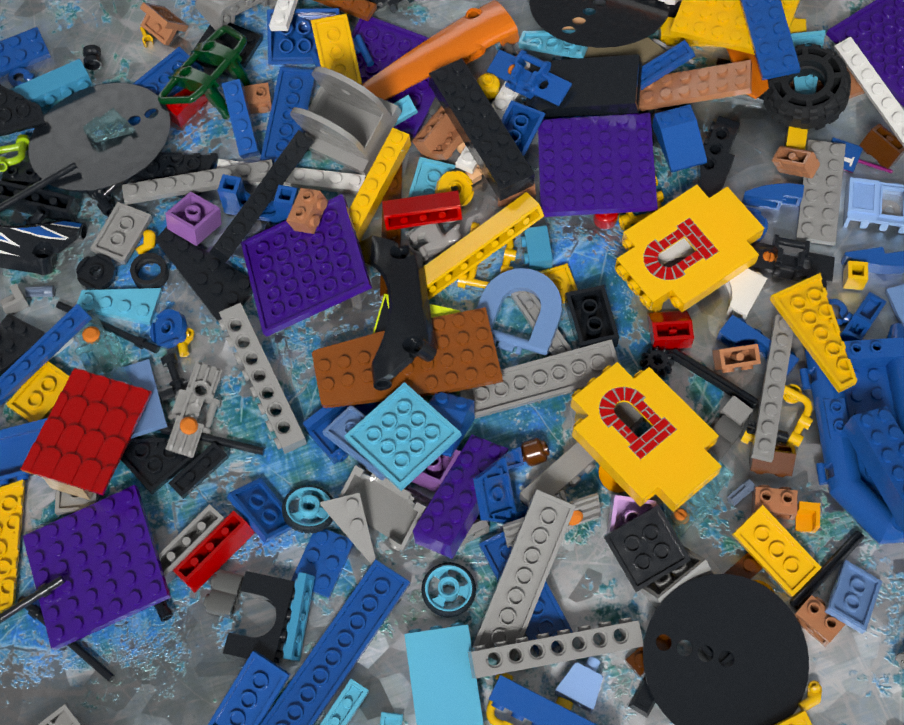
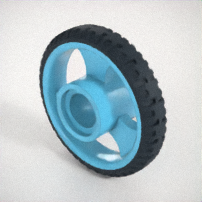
[282,485,333,534]
[421,562,476,617]

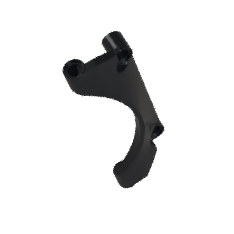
[359,235,437,391]

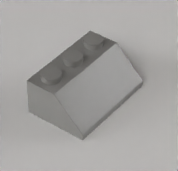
[640,546,713,609]

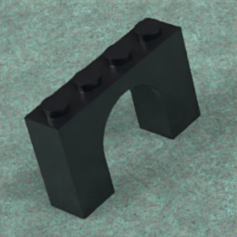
[223,571,295,664]

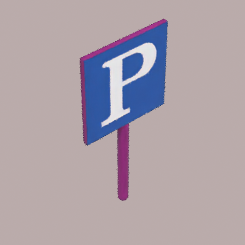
[831,137,893,173]

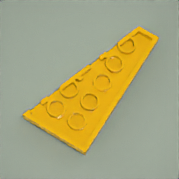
[769,273,857,393]
[0,480,25,613]

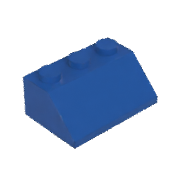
[501,100,546,157]

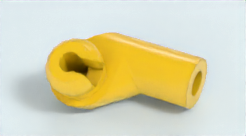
[798,680,822,711]

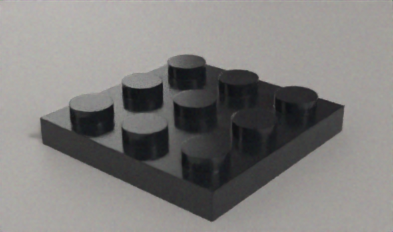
[189,22,263,80]
[603,504,691,592]

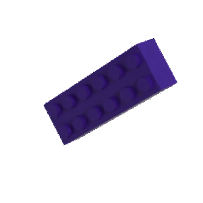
[413,435,508,559]

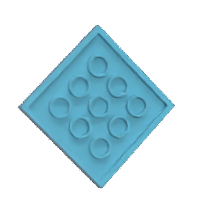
[344,382,462,491]

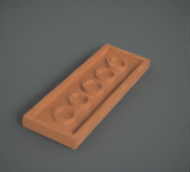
[639,60,752,111]

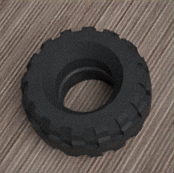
[763,44,851,131]

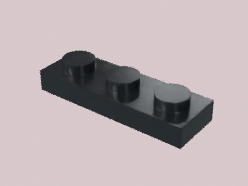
[168,442,229,499]

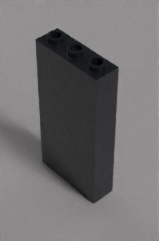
[524,54,643,119]

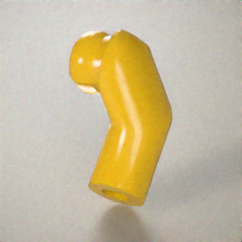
[135,229,156,255]
[177,328,195,357]

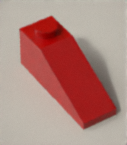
[166,89,208,128]

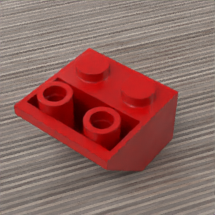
[647,310,694,350]

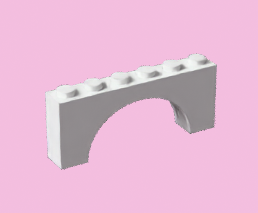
[658,238,768,321]

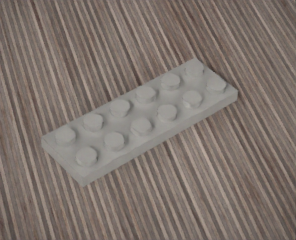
[796,140,846,246]

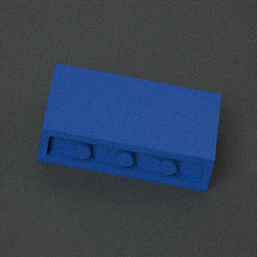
[302,401,383,465]
[0,418,48,486]

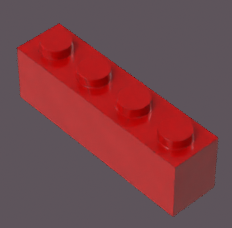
[382,190,462,231]
[173,510,255,593]

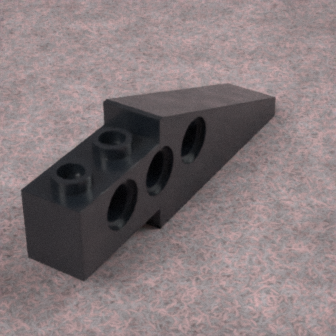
[697,116,740,198]

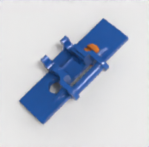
[487,49,572,106]

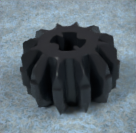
[639,346,674,379]

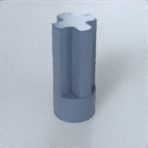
[25,285,55,297]
[727,479,756,506]

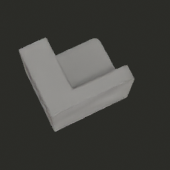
[0,283,30,315]
[719,396,753,427]

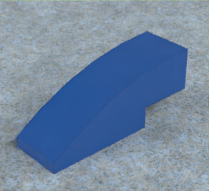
[742,183,804,211]
[841,247,904,274]
[840,292,887,341]

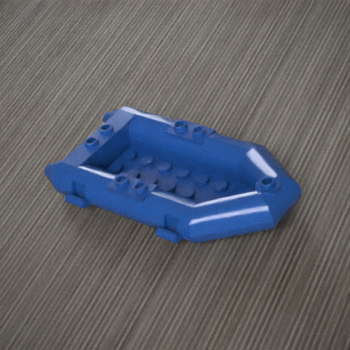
[799,323,904,545]

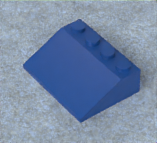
[267,8,341,65]

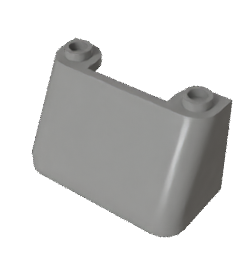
[195,0,277,34]
[339,464,431,551]

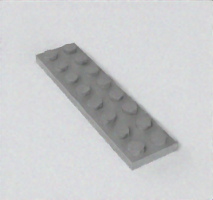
[459,339,619,419]
[471,489,576,661]

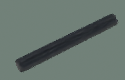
[671,348,758,409]
[789,531,864,609]

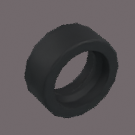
[130,252,169,289]

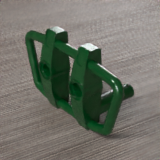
[158,25,254,119]

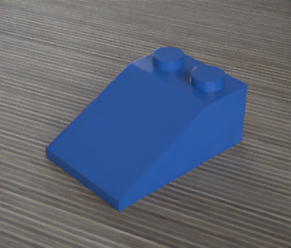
[652,105,707,173]
[429,392,475,457]

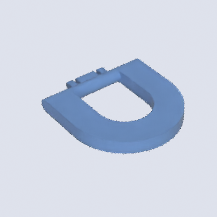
[476,268,562,356]

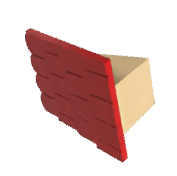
[21,368,152,500]

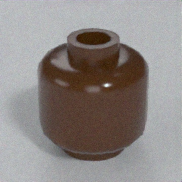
[521,437,550,467]

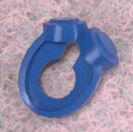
[8,68,35,87]
[828,299,853,326]

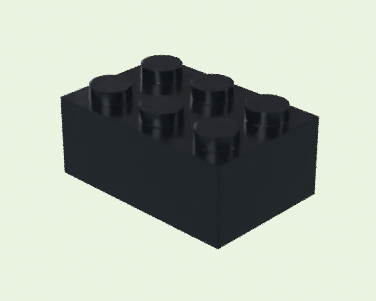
[564,285,619,349]

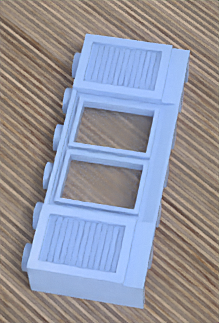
[843,177,904,234]

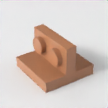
[140,2,189,46]

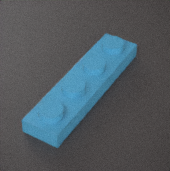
[283,573,315,661]

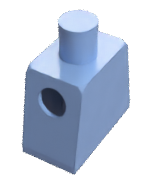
[555,657,603,714]

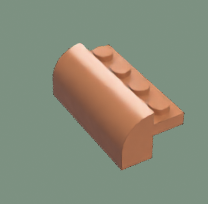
[412,106,463,162]

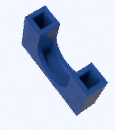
[217,174,298,224]

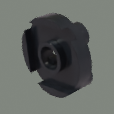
[76,254,117,290]

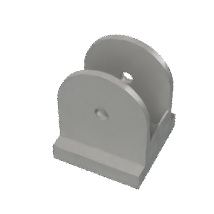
[290,67,402,176]

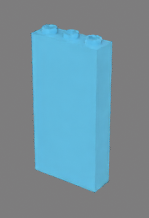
[404,622,484,725]

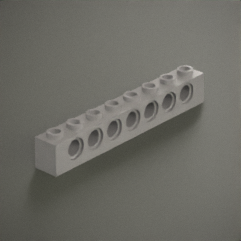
[218,303,307,454]
[468,617,644,678]

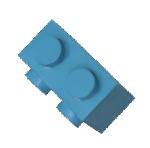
[521,226,553,270]

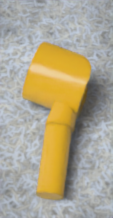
[140,27,154,48]

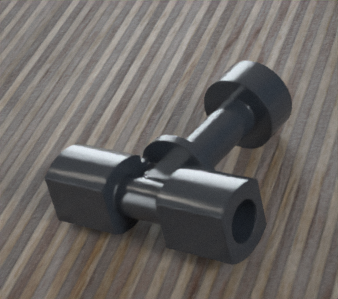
[86,179,131,217]
[159,353,201,404]

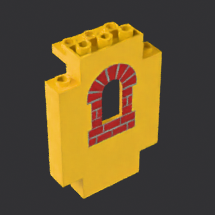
[615,185,764,313]
[570,362,722,512]

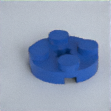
[150,309,187,349]

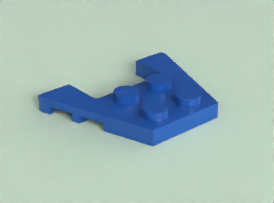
[473,447,528,524]

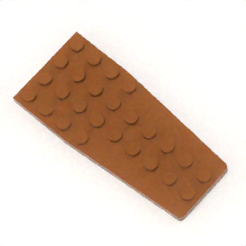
[312,307,503,408]

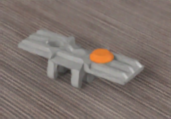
[166,361,222,458]
[502,490,601,548]

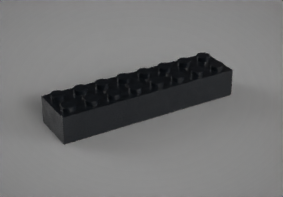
[429,58,535,201]

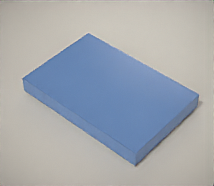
[824,560,882,634]

